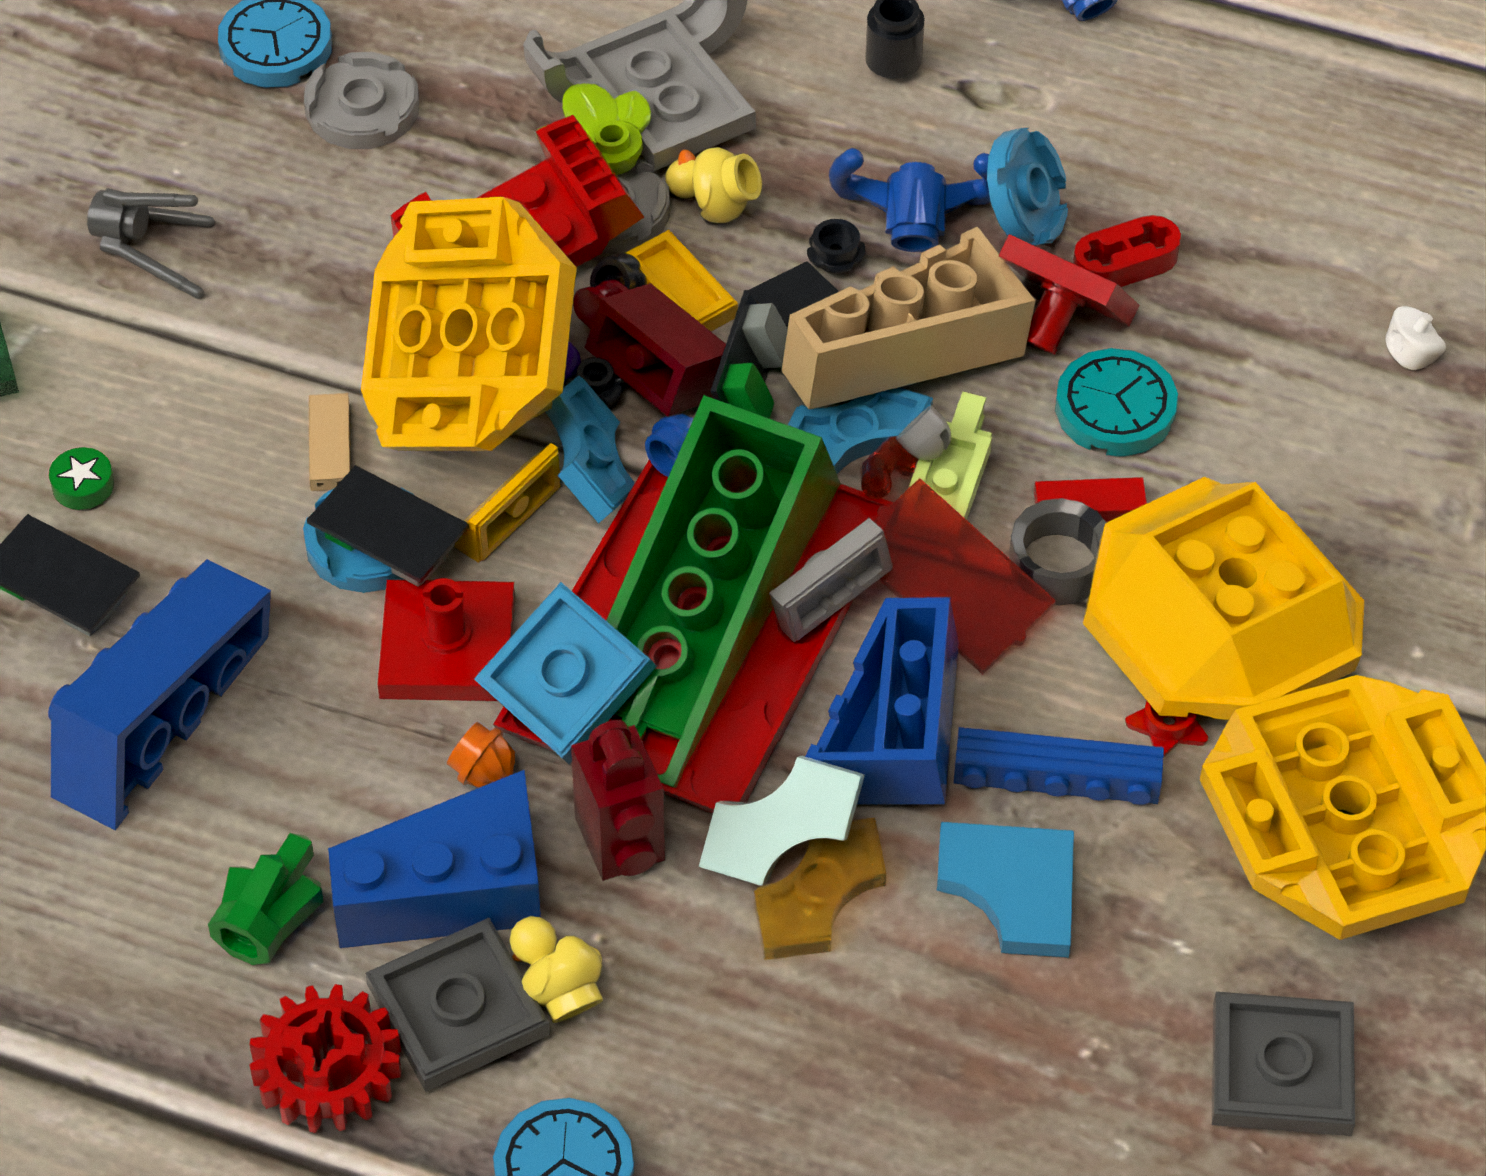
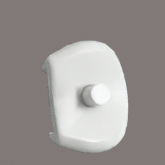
[1385,306,1446,370]

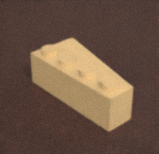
[782,227,1036,410]

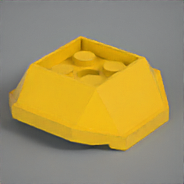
[361,197,577,451]
[1083,477,1364,720]
[1200,675,1486,940]

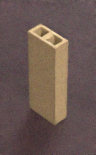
[309,393,351,491]

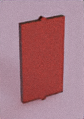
[873,478,1056,675]

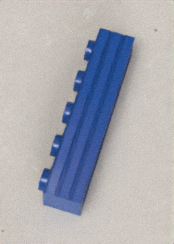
[953,727,1164,805]

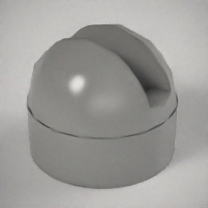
[896,405,951,460]

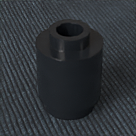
[865,0,925,79]

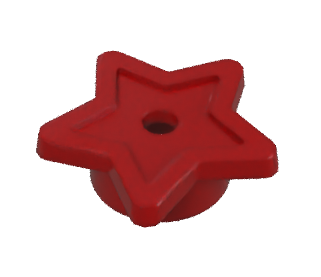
[1125,701,1209,758]

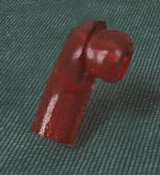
[860,435,919,499]

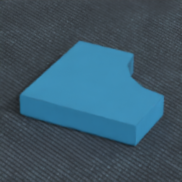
[937,822,1074,958]

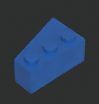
[805,597,959,804]
[328,769,541,948]

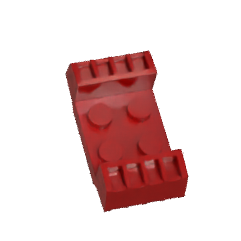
[391,115,644,267]

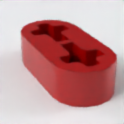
[1073,215,1181,287]

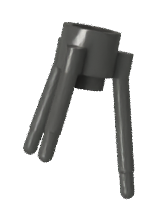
[87,188,215,299]

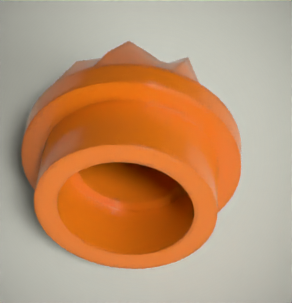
[447,722,515,788]

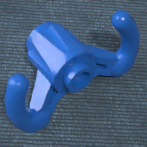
[829,148,991,252]

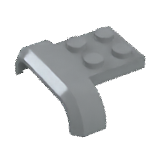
[523,0,756,171]

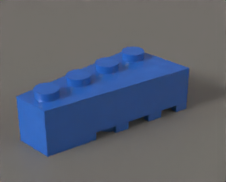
[48,559,271,830]

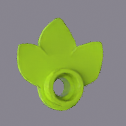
[536,83,651,175]

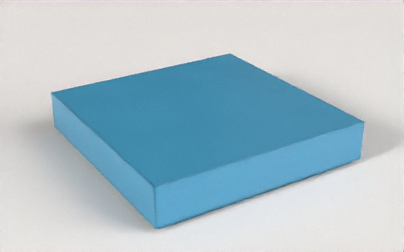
[474,582,657,764]

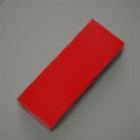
[1034,477,1147,522]

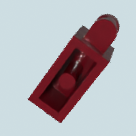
[573,279,726,417]
[571,720,665,881]

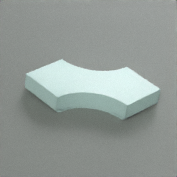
[699,756,865,886]

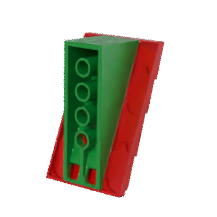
[493,395,900,813]

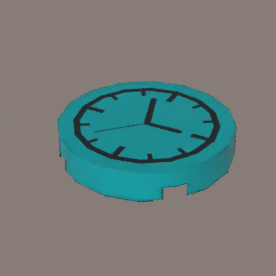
[1055,348,1178,457]

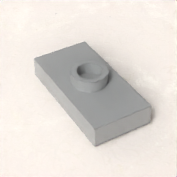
[769,518,893,642]

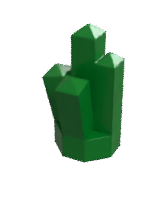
[208,833,324,965]

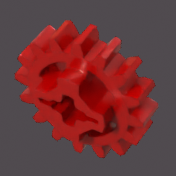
[249,984,402,1133]

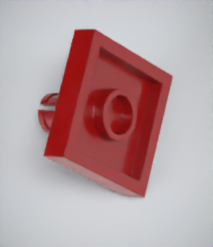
[998,234,1140,355]
[377,578,515,701]

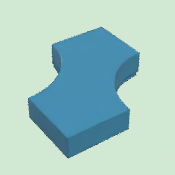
[545,376,635,523]
[788,387,933,474]

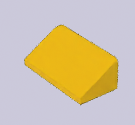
[454,443,560,563]

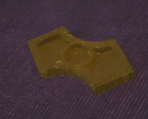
[754,818,887,960]

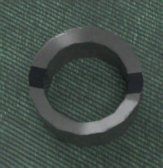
[1008,498,1106,606]

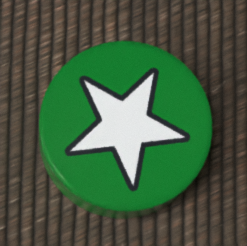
[49,447,114,510]

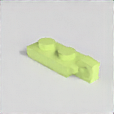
[897,391,992,549]

